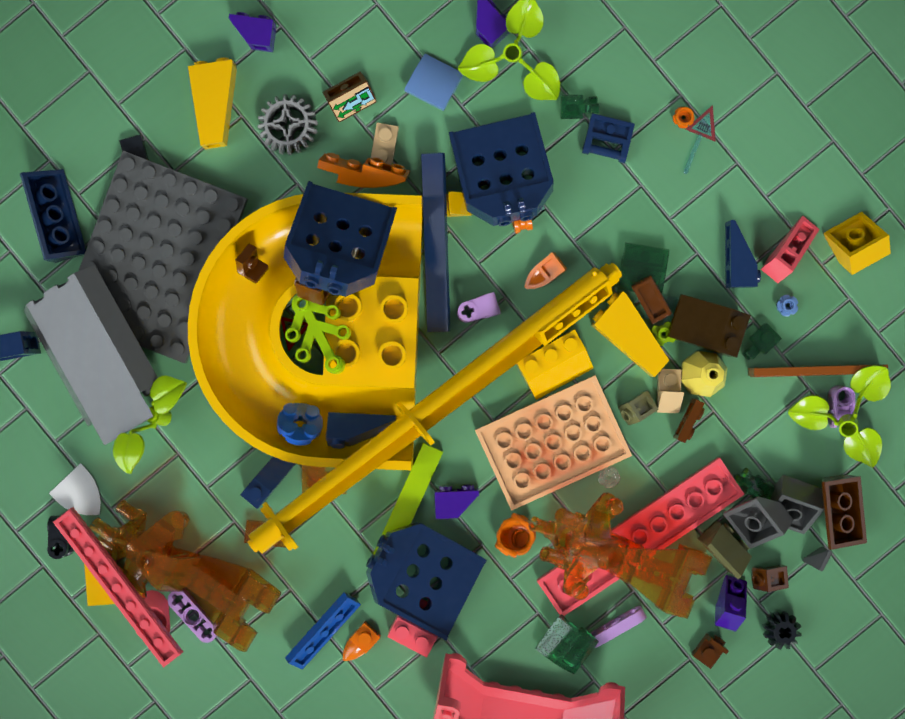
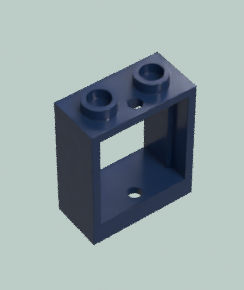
[0,331,41,361]

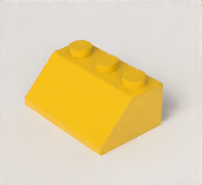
[516,330,593,400]

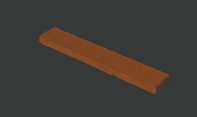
[748,364,888,377]

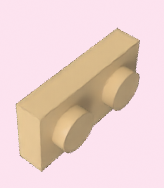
[371,123,399,165]

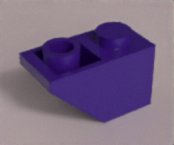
[476,0,510,49]
[229,12,277,52]
[435,484,479,519]
[715,575,747,631]

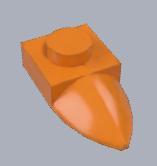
[525,252,567,289]
[343,621,381,661]

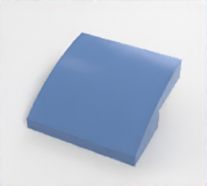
[404,54,463,111]

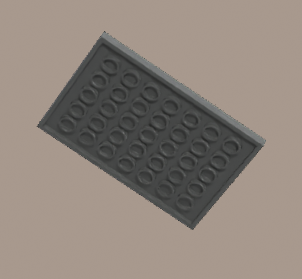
[79,151,248,363]

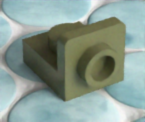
[618,390,659,425]

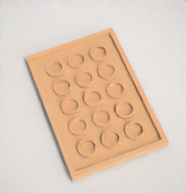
[475,375,632,511]

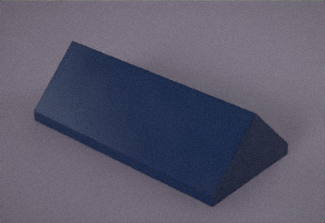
[20,169,86,263]

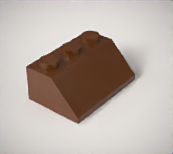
[822,475,867,550]

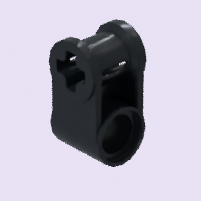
[47,516,74,559]

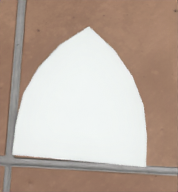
[49,463,101,515]

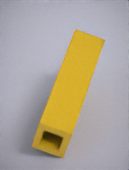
[188,57,237,150]
[591,291,669,377]

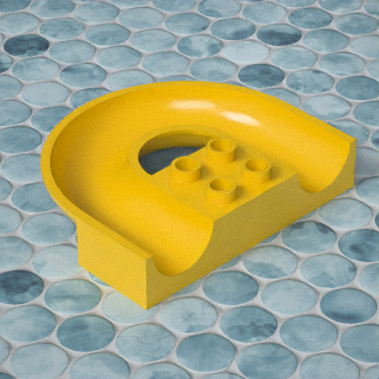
[188,193,423,471]

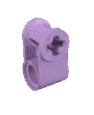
[457,292,501,323]
[828,385,856,428]

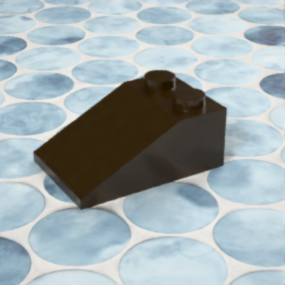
[667,294,751,358]

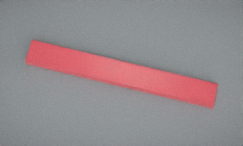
[53,507,183,668]

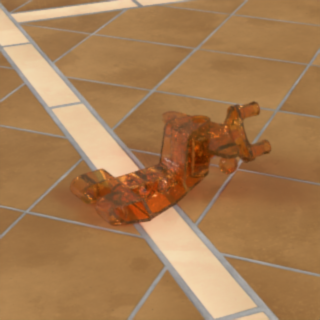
[528,492,713,619]
[89,500,282,652]

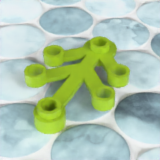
[285,295,351,374]

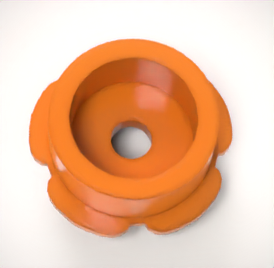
[673,107,695,129]

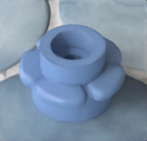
[776,295,798,316]

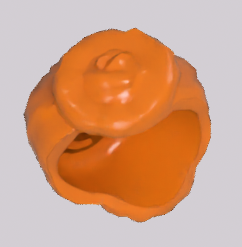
[495,513,536,558]

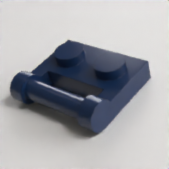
[582,113,635,164]

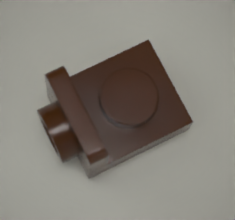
[235,243,269,283]
[752,565,789,592]
[692,633,729,669]

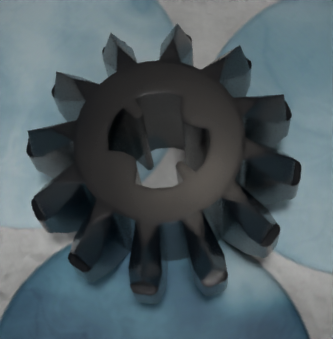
[762,611,802,650]

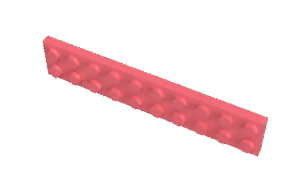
[536,457,745,618]

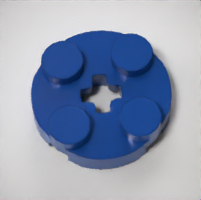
[277,403,323,446]

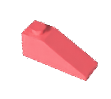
[761,216,820,283]

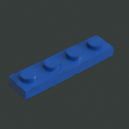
[285,592,361,670]

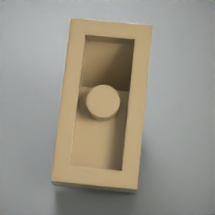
[656,369,684,413]

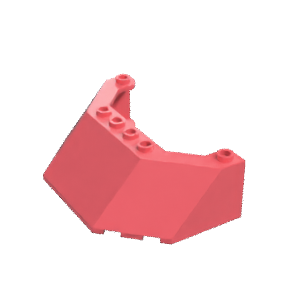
[433,653,625,719]

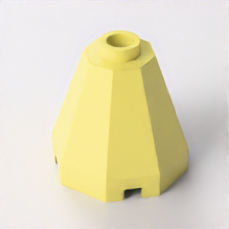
[681,351,727,397]

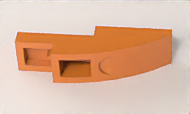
[317,153,410,188]

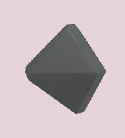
[803,547,832,571]

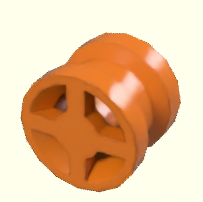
[512,220,533,234]

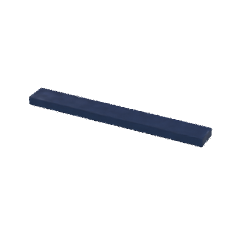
[421,153,451,332]

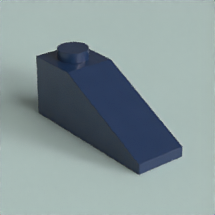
[725,220,761,288]
[326,412,396,449]
[240,457,296,509]

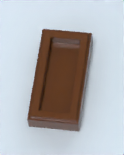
[631,275,672,324]

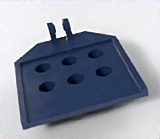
[449,112,554,226]
[284,181,397,297]
[366,523,487,641]

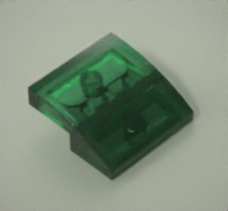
[617,242,669,294]
[535,614,599,674]

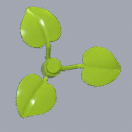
[458,0,560,100]
[788,365,891,468]
[113,375,187,474]

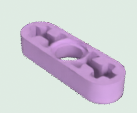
[168,588,219,643]
[586,606,647,648]

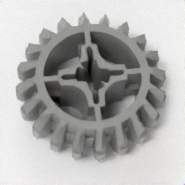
[258,94,318,155]

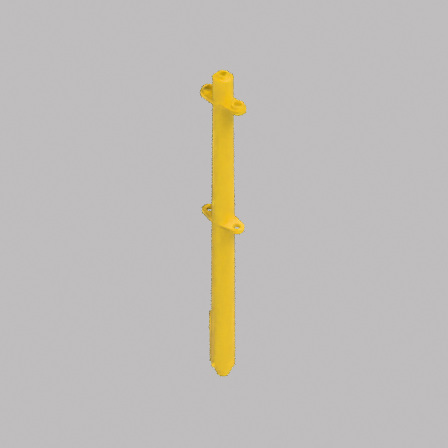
[247,263,622,554]

